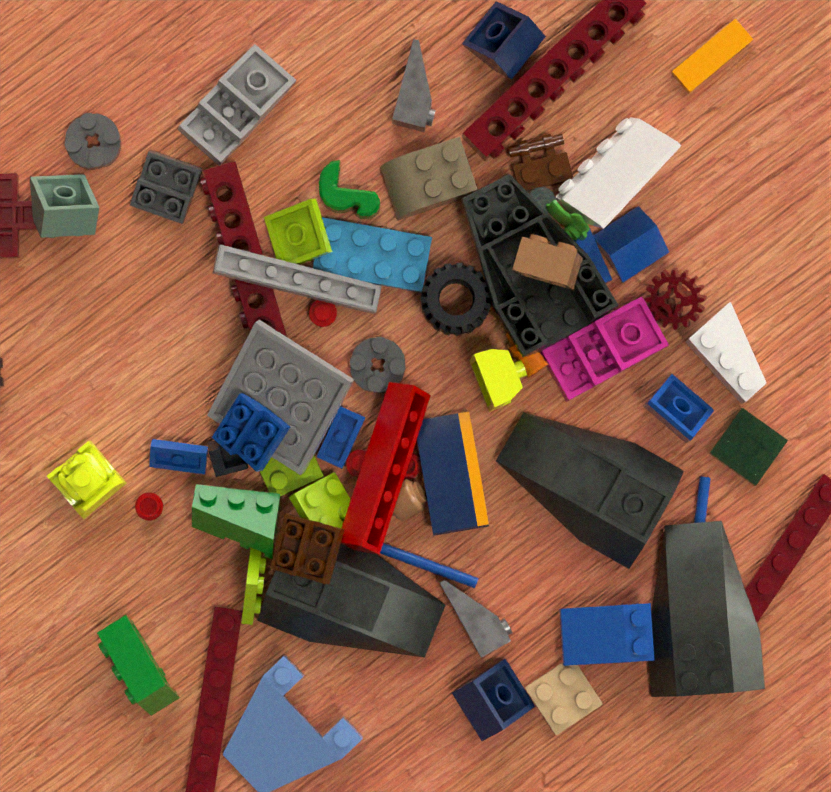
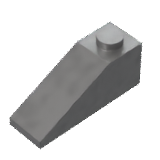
[392,39,436,132]
[440,580,513,658]

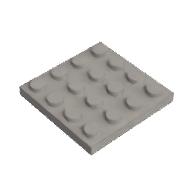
[207,320,354,475]

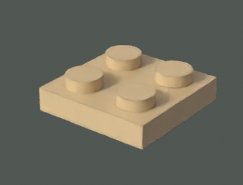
[524,662,603,735]

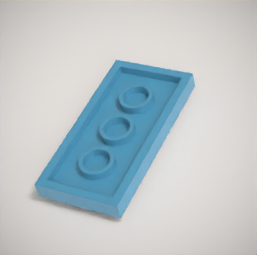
[313,217,432,293]

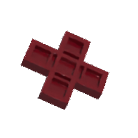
[0,173,37,259]

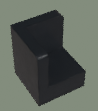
[208,440,249,477]

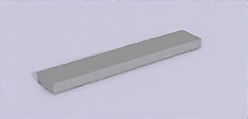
[212,245,382,314]

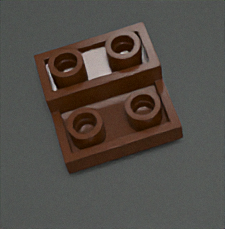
[270,513,344,585]

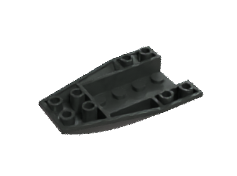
[462,174,618,357]
[496,412,684,569]
[257,516,446,658]

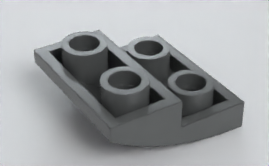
[130,150,203,224]

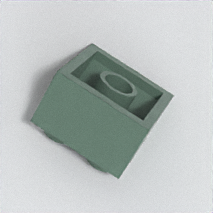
[30,174,99,238]

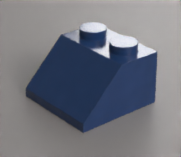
[462,1,546,79]
[452,658,535,741]

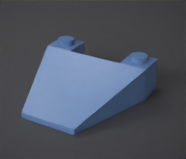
[222,655,363,792]

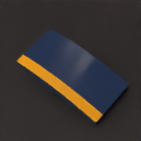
[417,412,489,536]

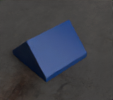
[593,206,669,283]
[643,374,714,443]

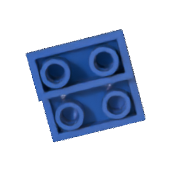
[212,393,291,472]

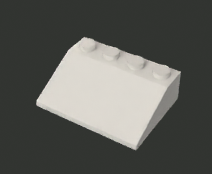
[555,117,681,229]

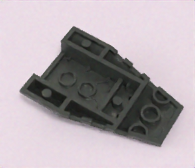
[648,521,765,697]

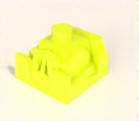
[469,349,527,412]
[47,441,127,519]

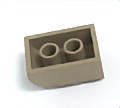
[380,137,478,221]

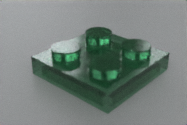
[709,408,788,486]

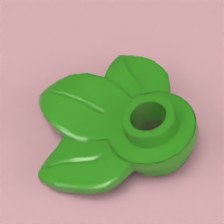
[545,199,590,241]

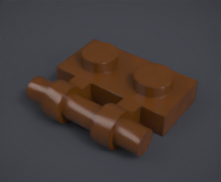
[508,134,573,192]

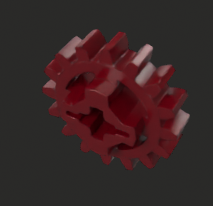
[644,267,707,330]

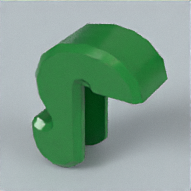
[319,160,381,220]

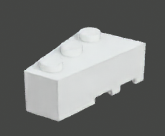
[685,302,766,404]

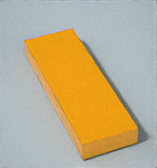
[671,18,753,94]

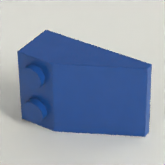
[559,603,654,666]

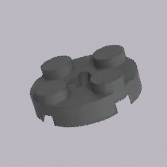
[65,113,121,170]
[350,337,406,393]

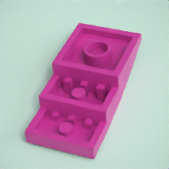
[540,296,669,402]

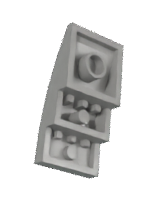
[178,44,296,166]

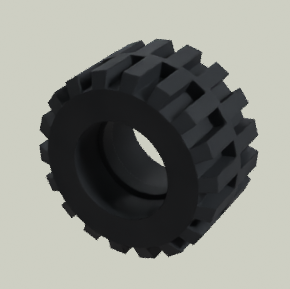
[421,263,491,336]

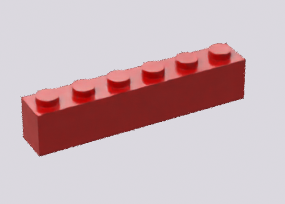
[341,382,431,555]

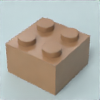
[512,234,583,290]

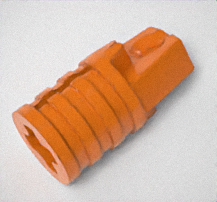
[506,332,549,378]

